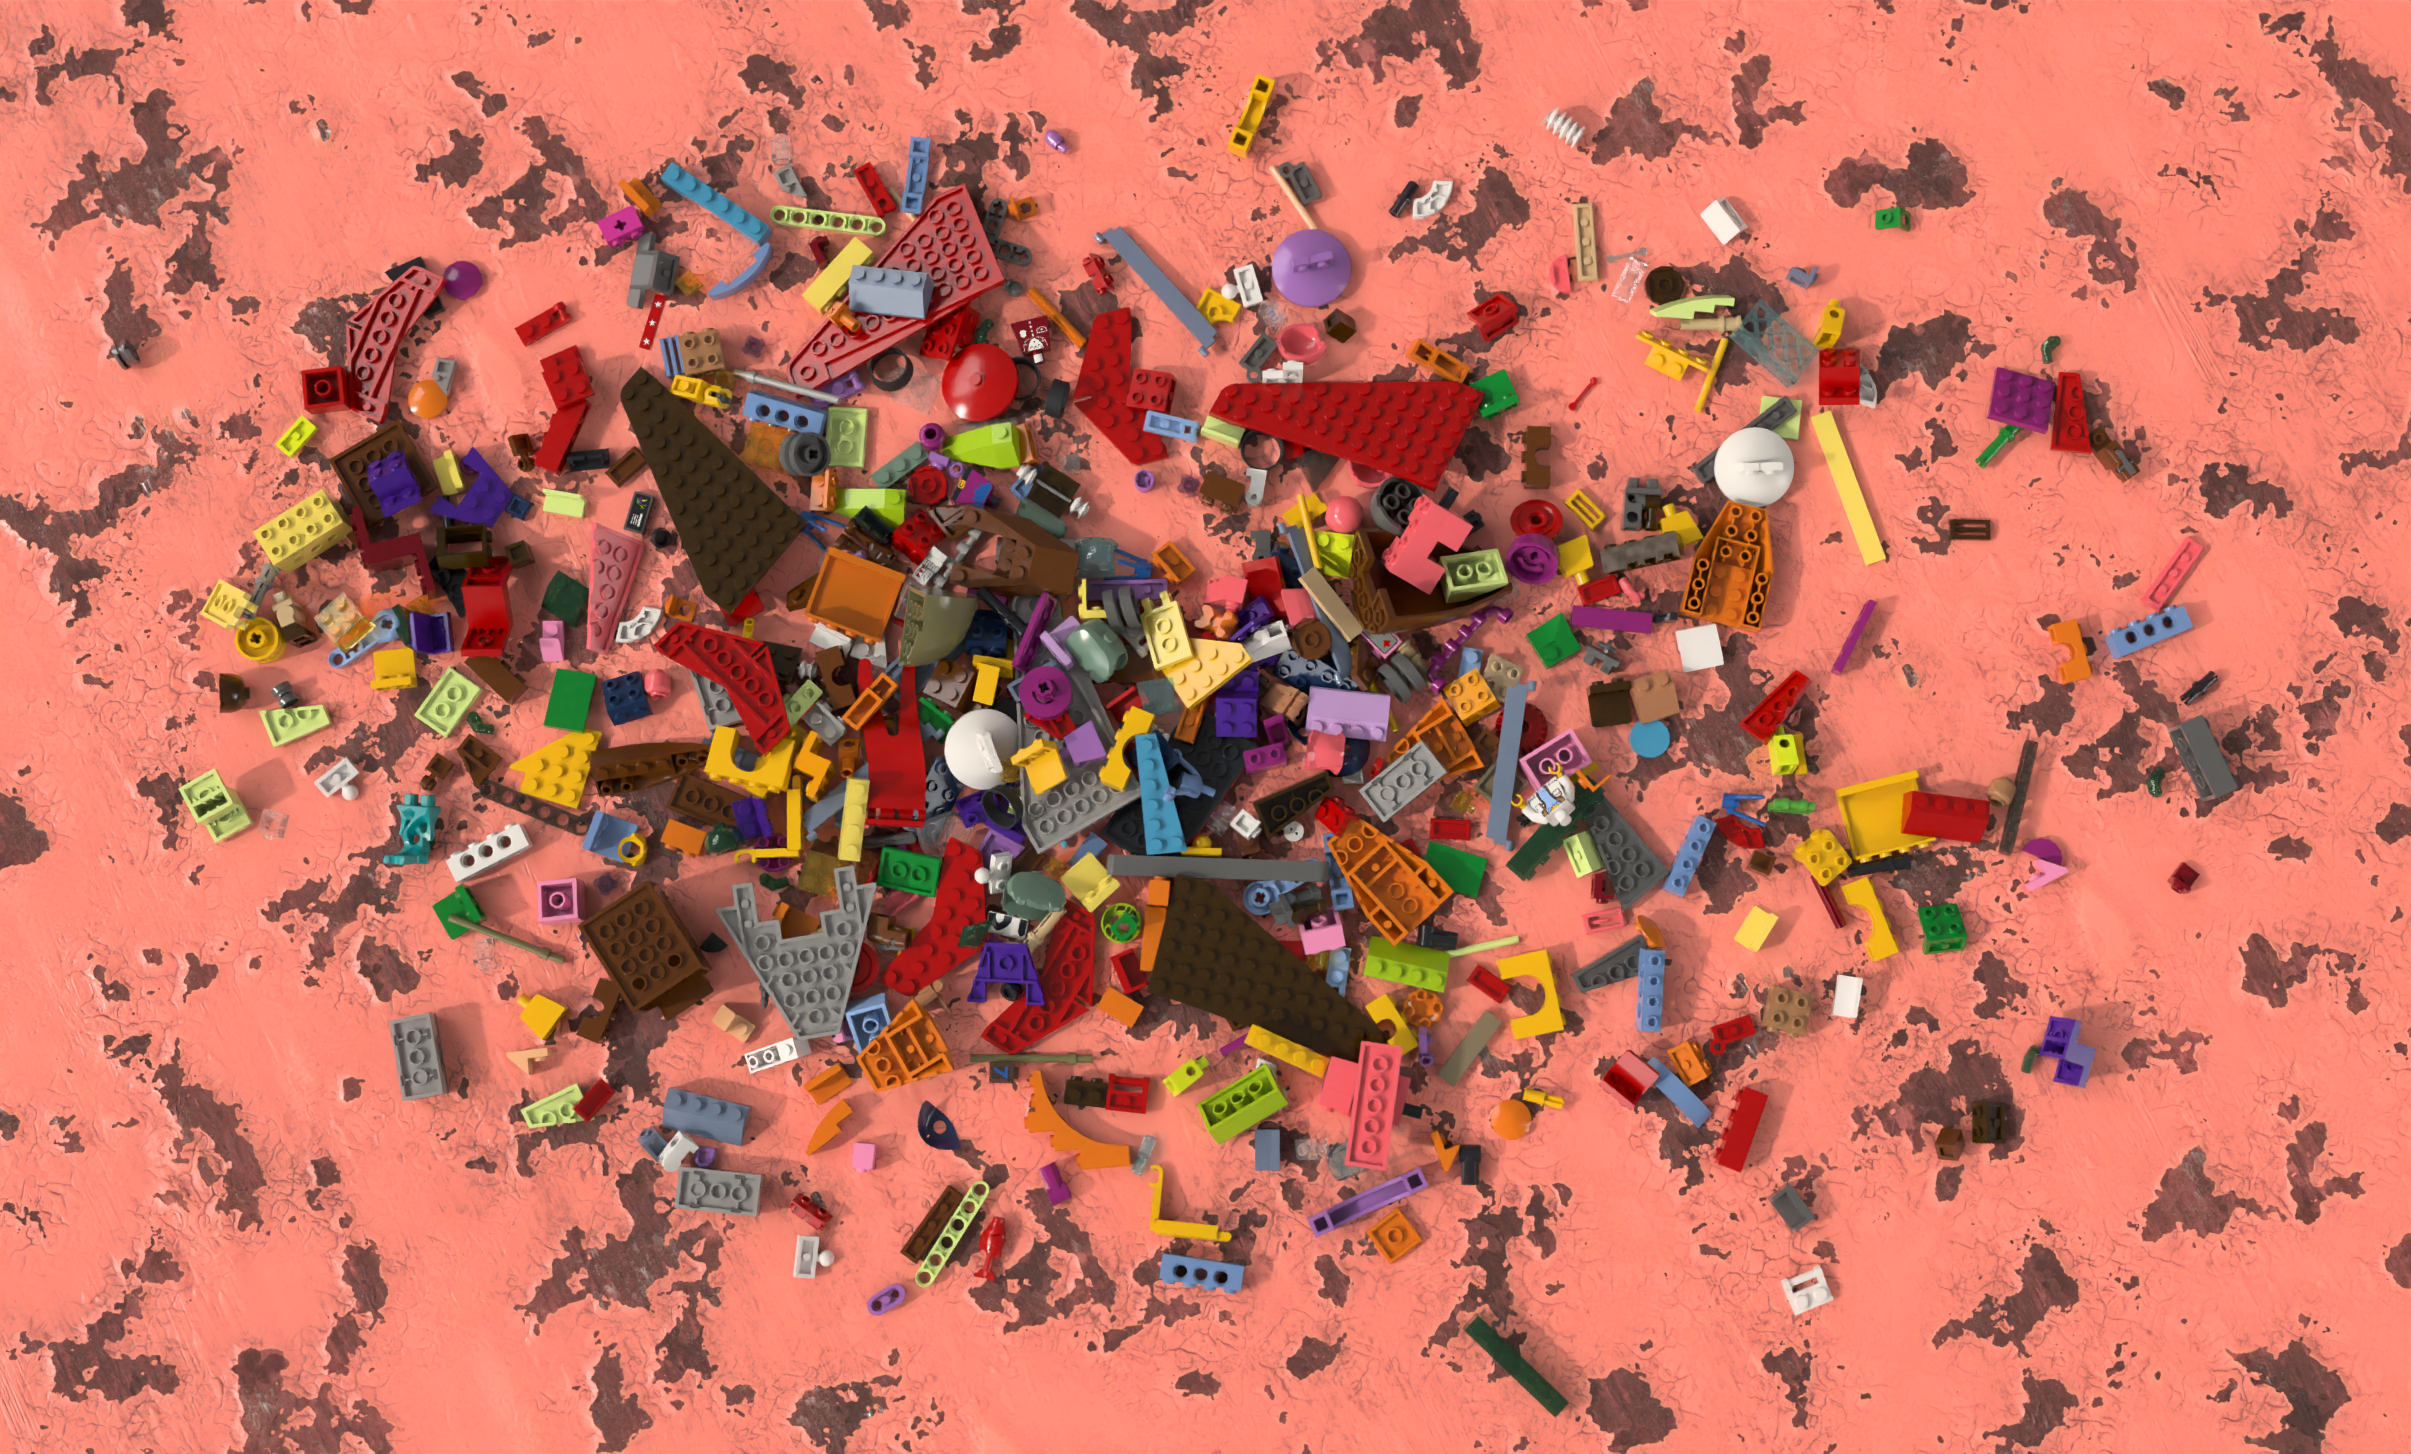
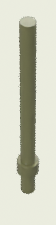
[448,913,566,965]
[970,1053,1093,1065]

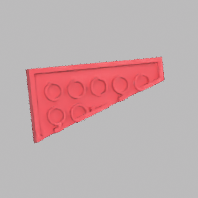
[586,522,646,656]

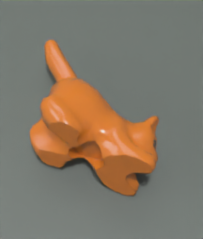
[1194,605,1247,642]

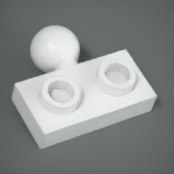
[1221,264,1263,308]
[314,756,360,800]
[975,851,1013,894]
[793,1235,834,1279]

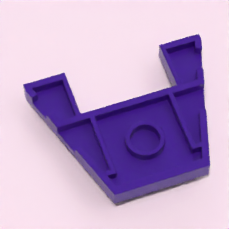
[429,447,514,529]
[967,941,1046,1006]

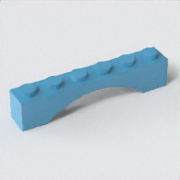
[661,162,772,247]

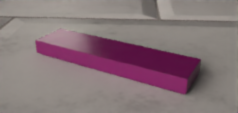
[1011,592,1058,673]
[1831,599,1877,675]
[1570,605,1653,634]

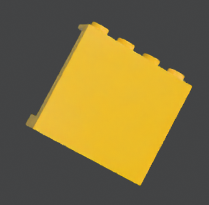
[1835,769,1936,863]

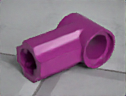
[1039,1162,1072,1206]

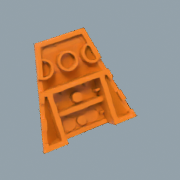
[1385,697,1484,781]
[856,999,955,1093]

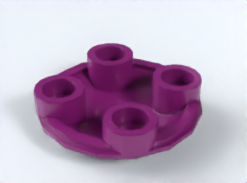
[443,261,483,301]
[754,832,793,872]

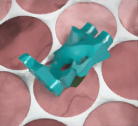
[383,793,441,865]

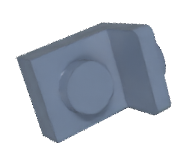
[1785,266,1819,289]
[637,1126,668,1162]

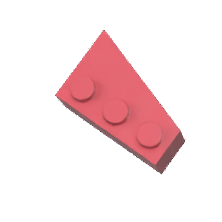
[1203,575,1248,614]

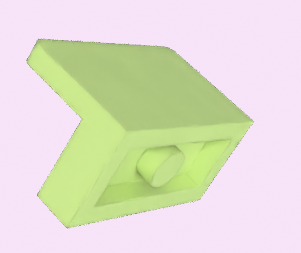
[1201,416,1245,449]
[543,489,587,519]
[1562,830,1605,878]

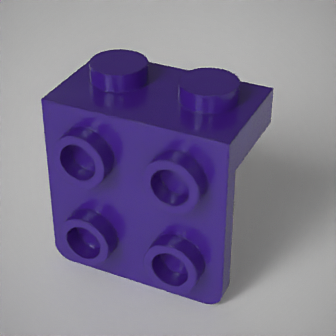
[1228,595,1276,643]
[408,611,454,655]

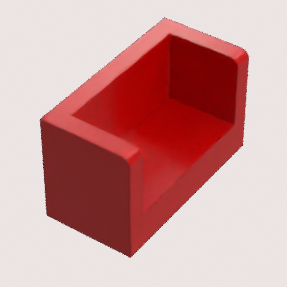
[1110,948,1148,995]

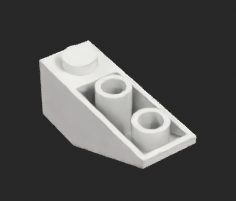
[1240,620,1292,663]
[744,1037,812,1074]

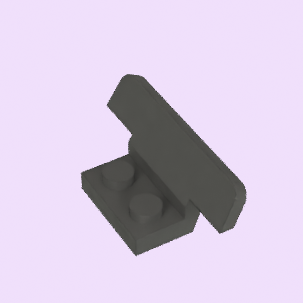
[627,233,680,309]

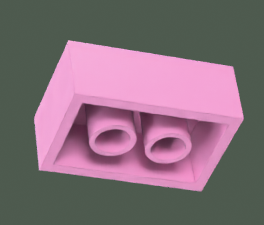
[1517,728,1592,792]

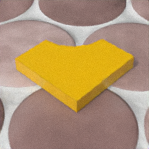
[1196,287,1242,325]

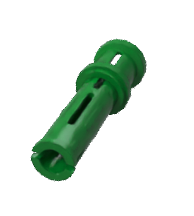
[1975,424,2024,469]

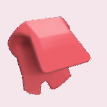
[1275,586,1319,632]
[1304,729,1346,775]

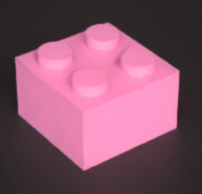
[537,878,586,926]
[1298,906,1346,955]

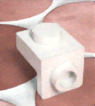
[1230,809,1262,841]

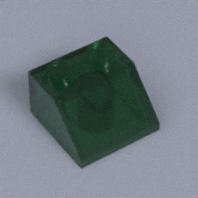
[541,570,589,628]

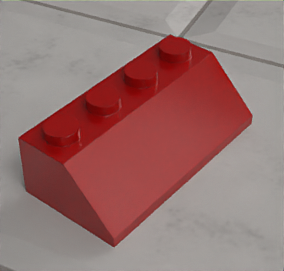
[1901,791,1990,844]

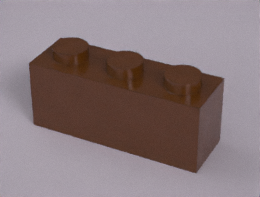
[464,656,528,705]

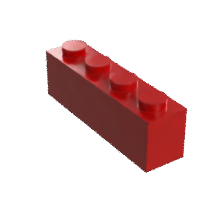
[533,399,592,477]
[1713,1086,1769,1173]

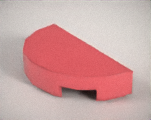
[1549,254,1572,294]
[885,890,921,916]

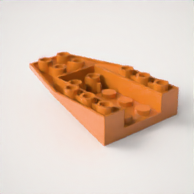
[1678,500,1773,633]

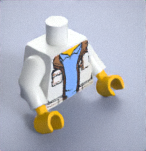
[1510,762,1575,826]

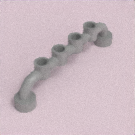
[932,527,985,590]

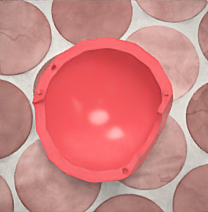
[1277,323,1327,366]
[1347,460,1393,489]

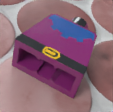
[950,466,1002,509]

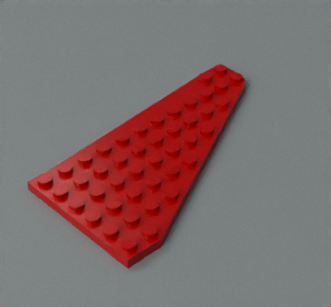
[1209,381,1485,492]

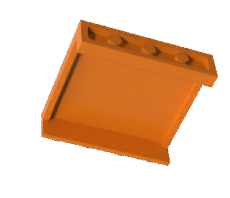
[804,546,906,645]

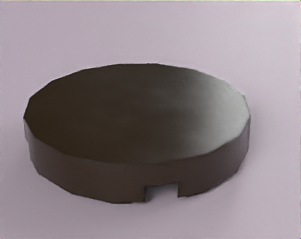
[1644,266,1684,306]

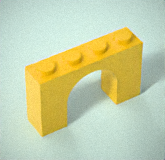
[704,725,798,793]
[1496,949,1566,1040]

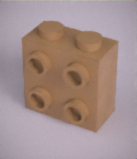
[678,328,728,378]
[1761,986,1814,1038]

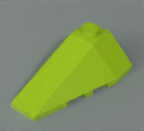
[943,422,1021,469]
[835,489,908,531]

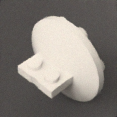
[1714,427,1794,507]
[944,709,1019,790]

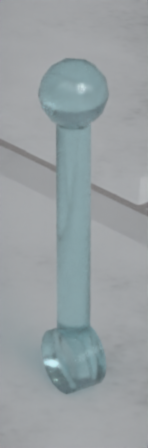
[1607,247,1647,263]

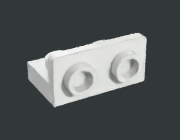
[802,701,848,747]

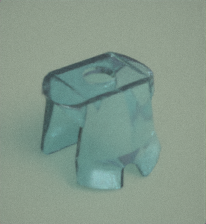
[1076,537,1118,578]
[1136,677,1181,715]
[1327,1138,1370,1181]

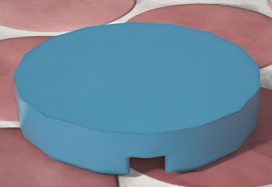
[1629,720,1670,758]

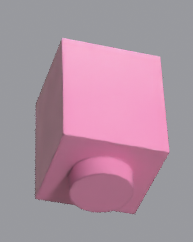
[852,1142,877,1173]

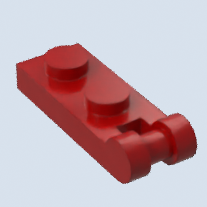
[853,161,897,219]
[514,301,573,347]

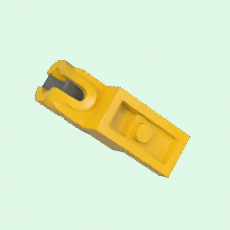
[670,375,733,409]

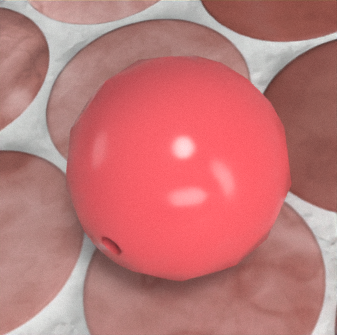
[1325,496,1364,534]

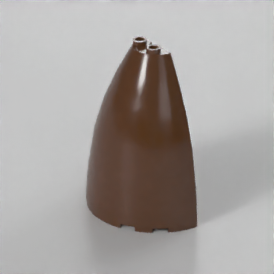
[1350,528,1512,635]

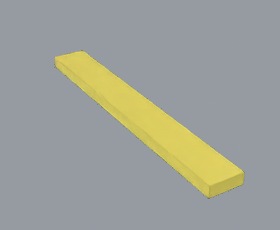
[1811,410,1886,566]

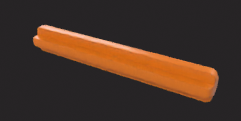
[1027,287,1087,348]

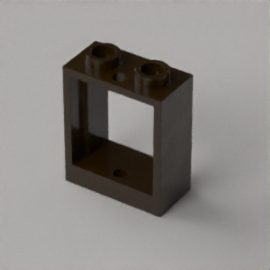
[436,523,493,570]

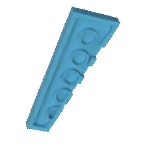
[1135,732,1187,855]

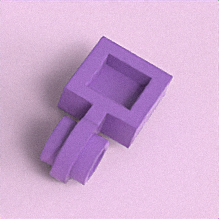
[928,451,965,478]
[1418,1026,1435,1067]

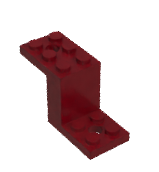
[349,506,436,600]

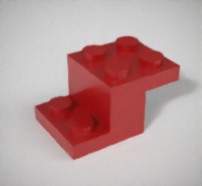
[539,345,595,410]
[1819,348,1860,405]

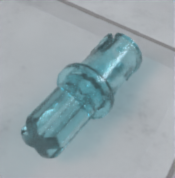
[1130,1135,1156,1176]

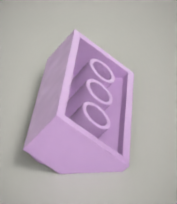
[1305,686,1391,742]

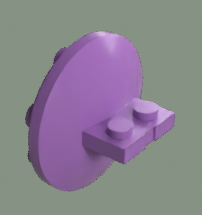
[1272,229,1351,308]

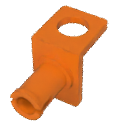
[824,301,861,332]
[838,738,860,778]

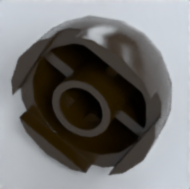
[219,673,250,713]

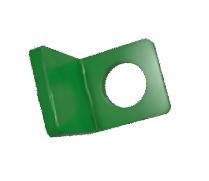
[1875,207,1910,232]
[1110,911,1140,942]

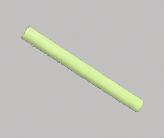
[1444,935,1519,958]

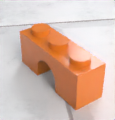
[2047,619,2093,685]

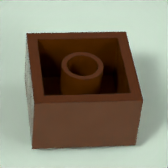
[1199,471,1245,515]

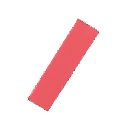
[2141,536,2204,612]

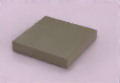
[1472,759,1529,804]

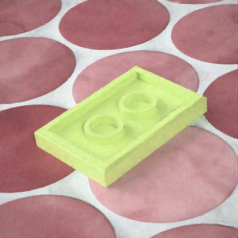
[826,406,869,469]
[414,666,483,738]

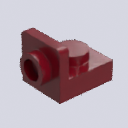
[809,236,830,270]
[2167,862,2200,894]
[1590,874,1614,904]

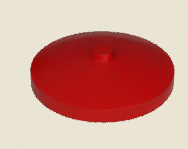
[942,343,1019,423]

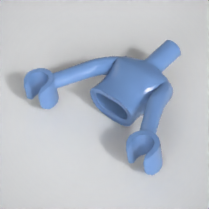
[1163,749,1216,802]

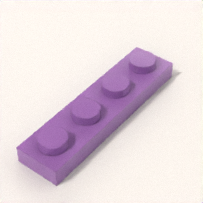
[1087,579,1167,602]

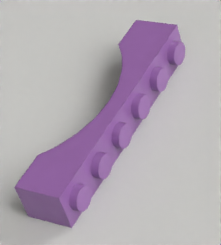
[1307,1167,1428,1238]

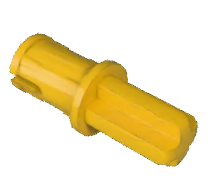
[1523,1087,1564,1109]

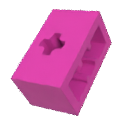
[597,205,646,248]

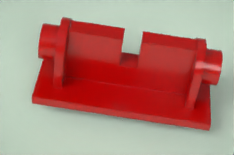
[1083,253,1115,295]
[789,1193,833,1231]

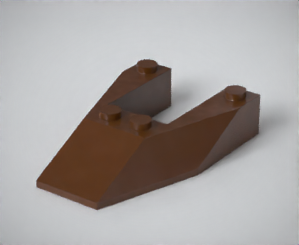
[949,503,1081,596]

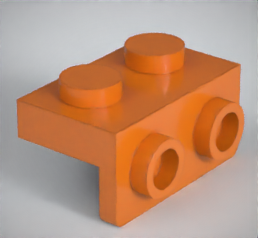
[1151,540,1196,586]

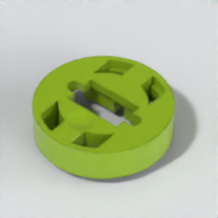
[1101,903,1142,944]

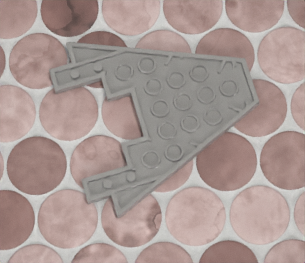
[716,865,877,1041]

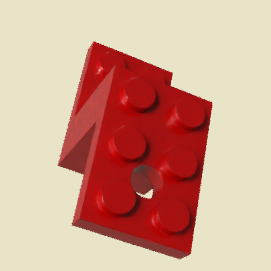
[460,556,514,658]

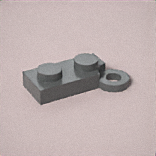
[1279,162,1322,206]
[1239,332,1278,383]

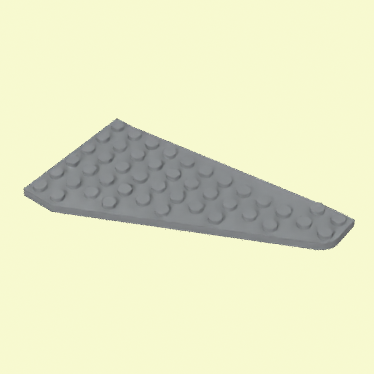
[1012,594,1141,855]

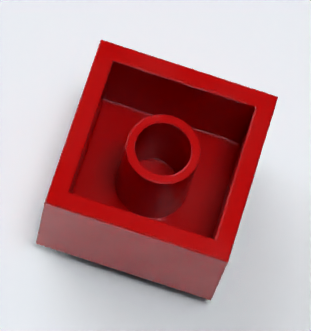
[301,366,351,415]

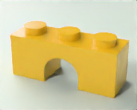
[1364,993,1419,1056]

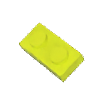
[275,415,319,459]

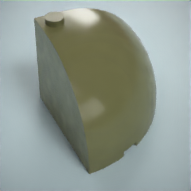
[898,586,978,667]

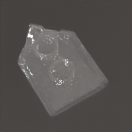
[881,365,942,415]
[915,810,976,857]

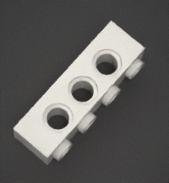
[446,823,534,883]

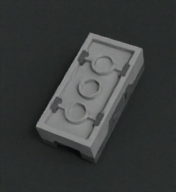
[689,669,743,733]
[1359,740,1449,822]
[389,1013,449,1102]
[674,1166,765,1217]

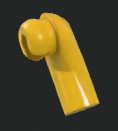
[742,618,755,640]

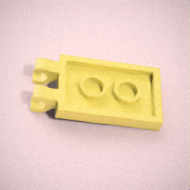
[200,579,259,631]
[1140,590,1194,671]

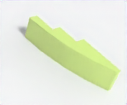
[1650,295,1735,319]

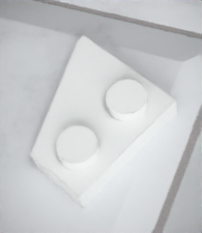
[850,631,888,669]

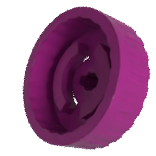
[1506,533,1560,584]
[1019,666,1073,721]

